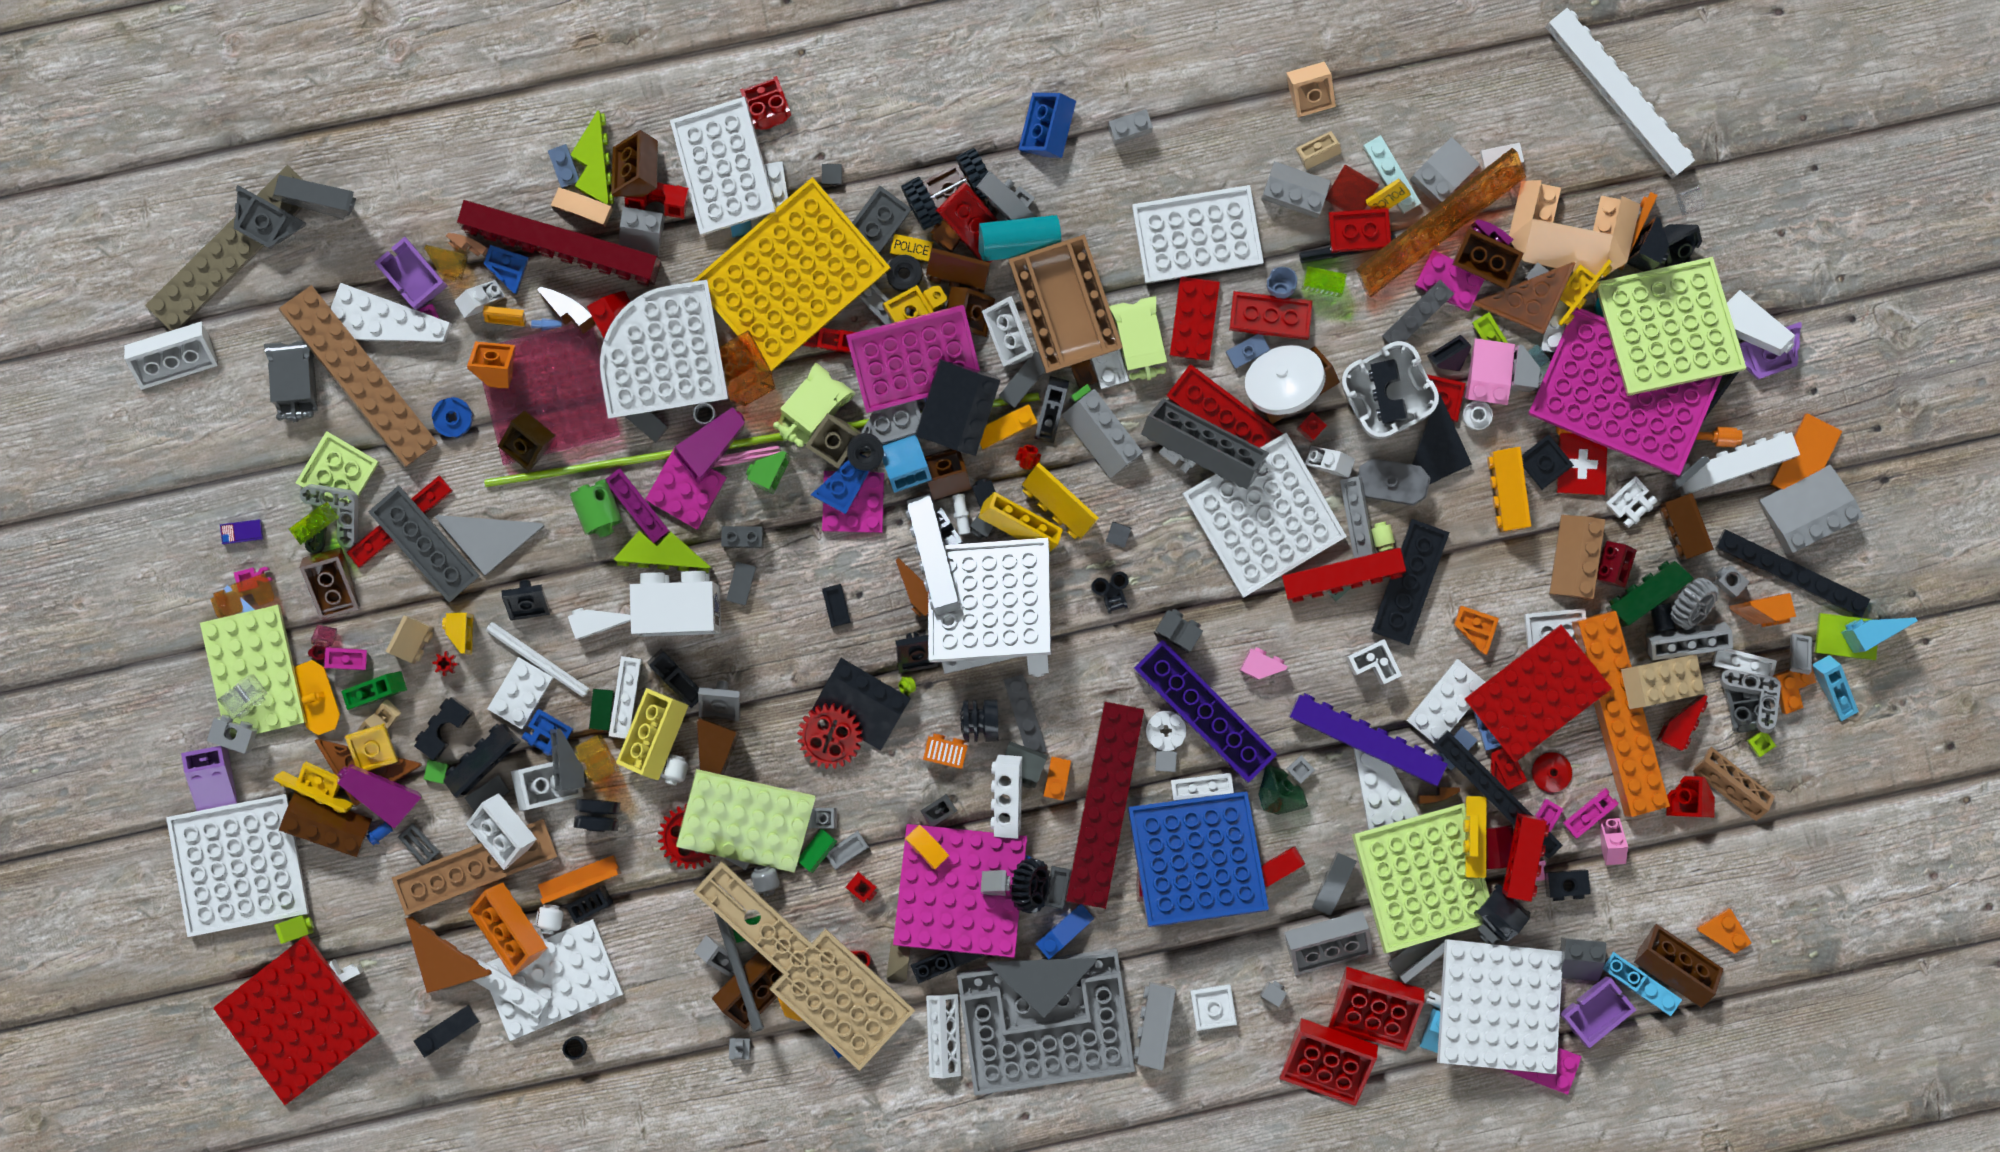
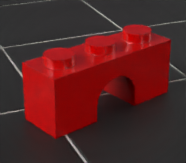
[624,182,689,219]

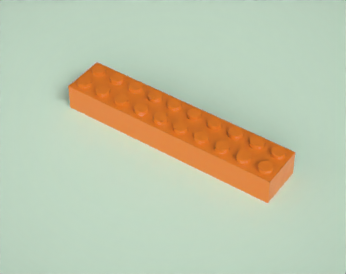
[1571,611,1670,817]

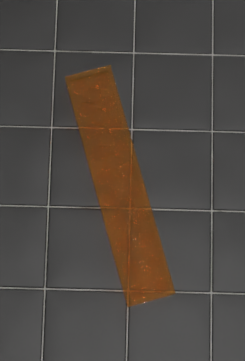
[1355,148,1526,298]

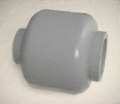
[751,865,780,896]

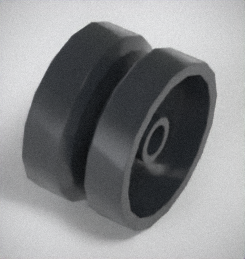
[573,799,621,832]

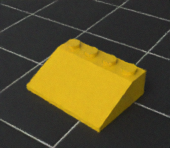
[1022,463,1099,540]

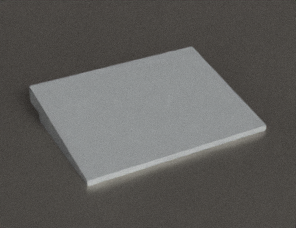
[957,948,1135,1095]

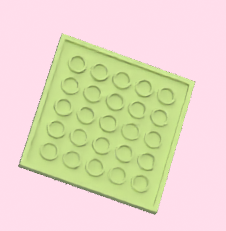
[1596,257,1746,396]
[1352,803,1490,953]

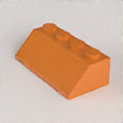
[1729,593,1796,627]
[468,883,547,976]

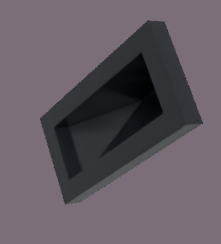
[1427,335,1471,371]

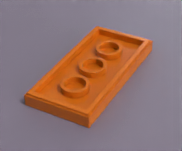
[1770,413,1842,489]

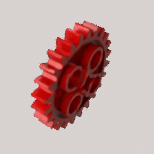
[797,703,863,769]
[658,804,717,870]

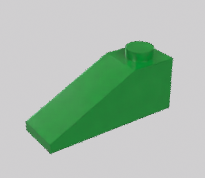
[341,671,407,710]

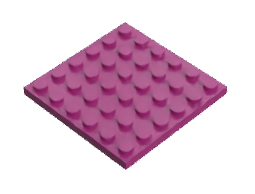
[893,824,1027,958]

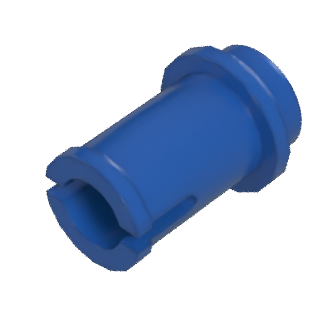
[366,821,393,846]

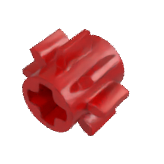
[1015,445,1041,470]
[432,651,459,676]

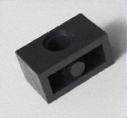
[1545,869,1591,901]

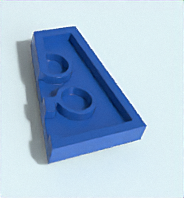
[811,453,870,514]

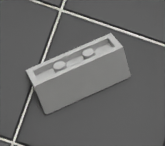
[1388,936,1448,984]

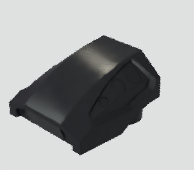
[1474,884,1531,942]

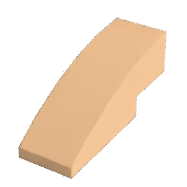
[551,188,613,227]

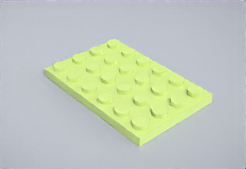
[200,605,307,738]
[676,769,815,873]

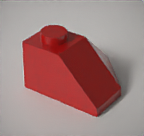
[1666,776,1715,818]

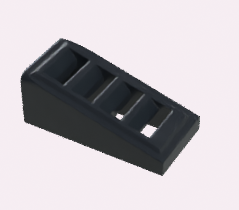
[566,886,613,924]

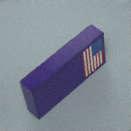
[220,519,264,545]

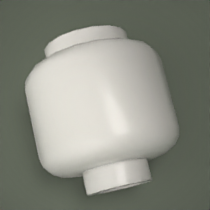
[660,755,688,786]
[535,904,563,934]

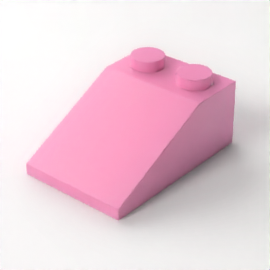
[1465,338,1515,405]

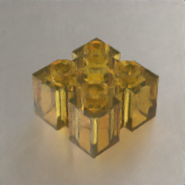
[575,735,621,783]

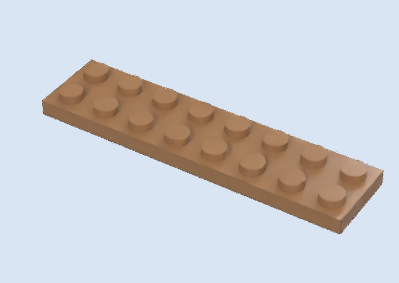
[392,819,558,916]

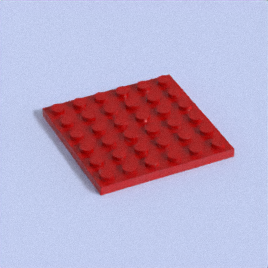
[213,935,379,1105]

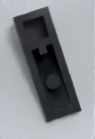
[1034,376,1069,444]
[413,1005,480,1058]

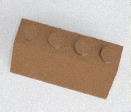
[1549,515,1605,600]

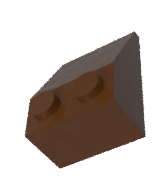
[299,547,359,620]

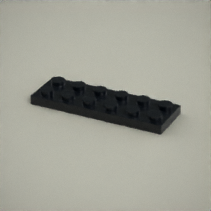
[1370,519,1450,646]

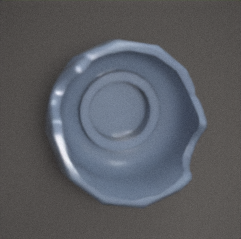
[1266,267,1298,298]

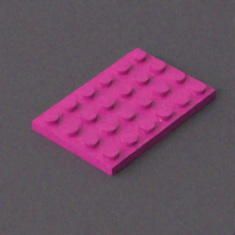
[846,305,980,413]

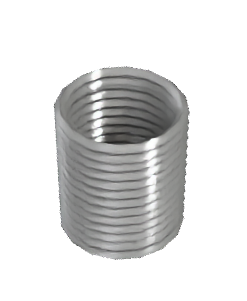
[693,403,717,427]

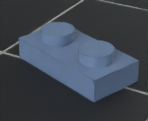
[548,144,579,189]

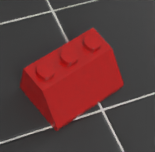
[586,291,631,338]

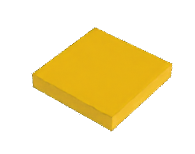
[345,723,398,771]

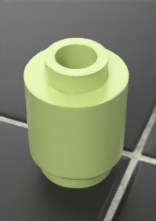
[1371,521,1395,552]

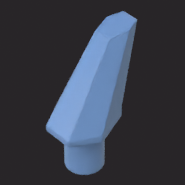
[531,318,562,331]

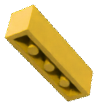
[978,492,1063,552]

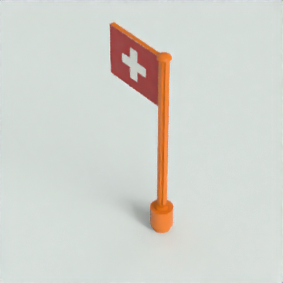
[1556,426,1743,495]

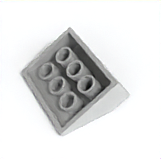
[1759,464,1864,554]

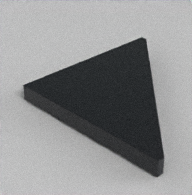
[1411,394,1472,485]

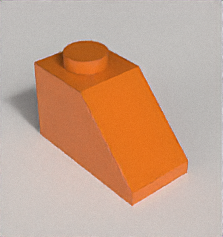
[1043,757,1071,800]

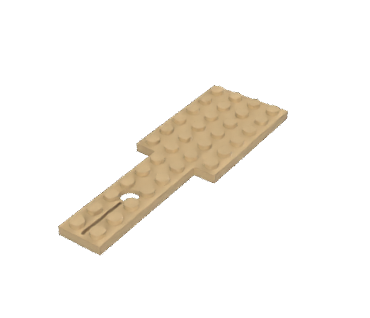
[693,861,915,1071]

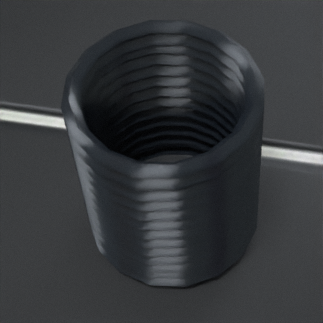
[1650,603,1676,632]
[562,1036,587,1060]

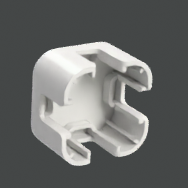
[1342,341,1439,439]

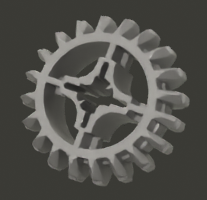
[1671,577,1719,630]

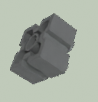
[1154,609,1203,653]

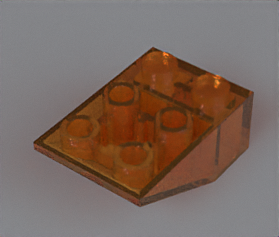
[719,331,776,406]

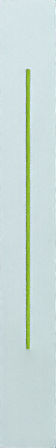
[484,392,1040,487]

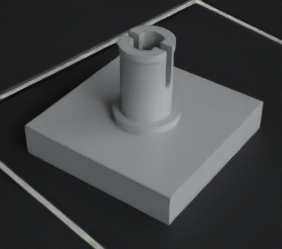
[698,681,740,721]

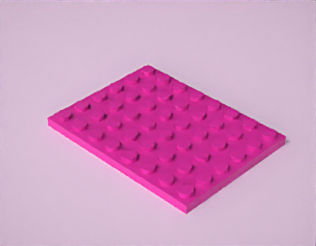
[1528,308,1722,477]

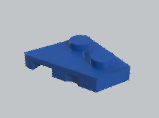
[484,245,529,295]

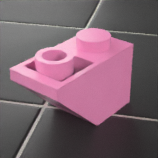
[1239,647,1288,680]
[1599,818,1628,865]

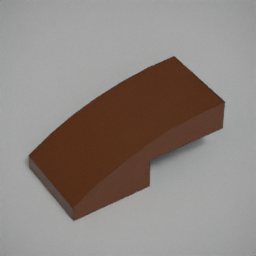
[1417,787,1460,804]

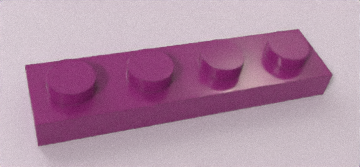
[606,468,670,544]

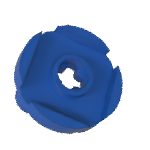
[432,397,473,438]

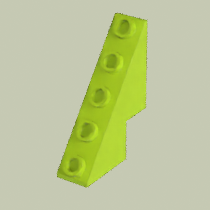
[570,110,614,206]
[614,531,712,573]

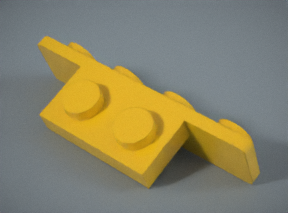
[1558,259,1613,327]
[273,761,353,813]
[1463,796,1486,878]

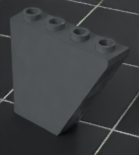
[272,175,356,220]

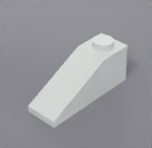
[568,608,631,640]

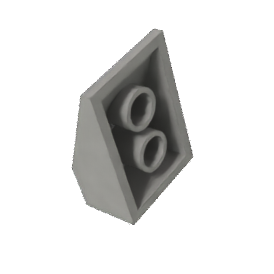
[1410,137,1480,207]

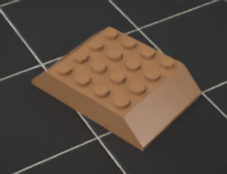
[1008,234,1123,374]

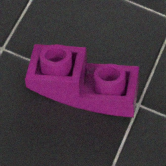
[1471,219,1514,245]

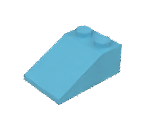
[1841,618,1918,653]

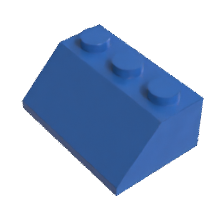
[1018,93,1076,158]

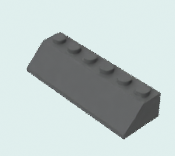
[1141,398,1269,489]

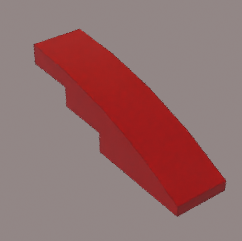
[802,328,856,353]

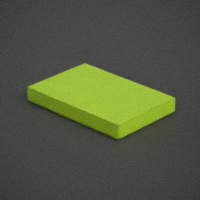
[1814,613,1878,660]

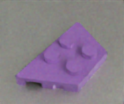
[1739,322,1802,380]

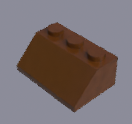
[611,130,658,197]
[1452,228,1524,290]
[926,248,990,292]
[1660,493,1714,561]

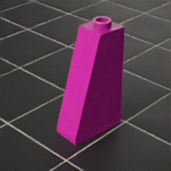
[674,407,745,484]
[337,764,421,829]

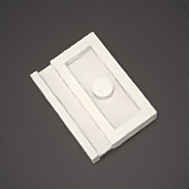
[1092,350,1129,390]

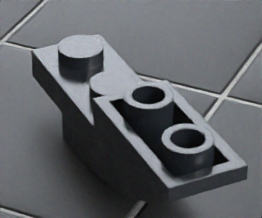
[910,951,985,984]

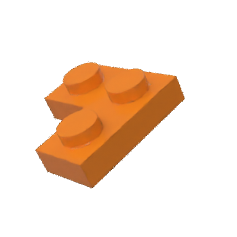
[1773,667,1816,714]

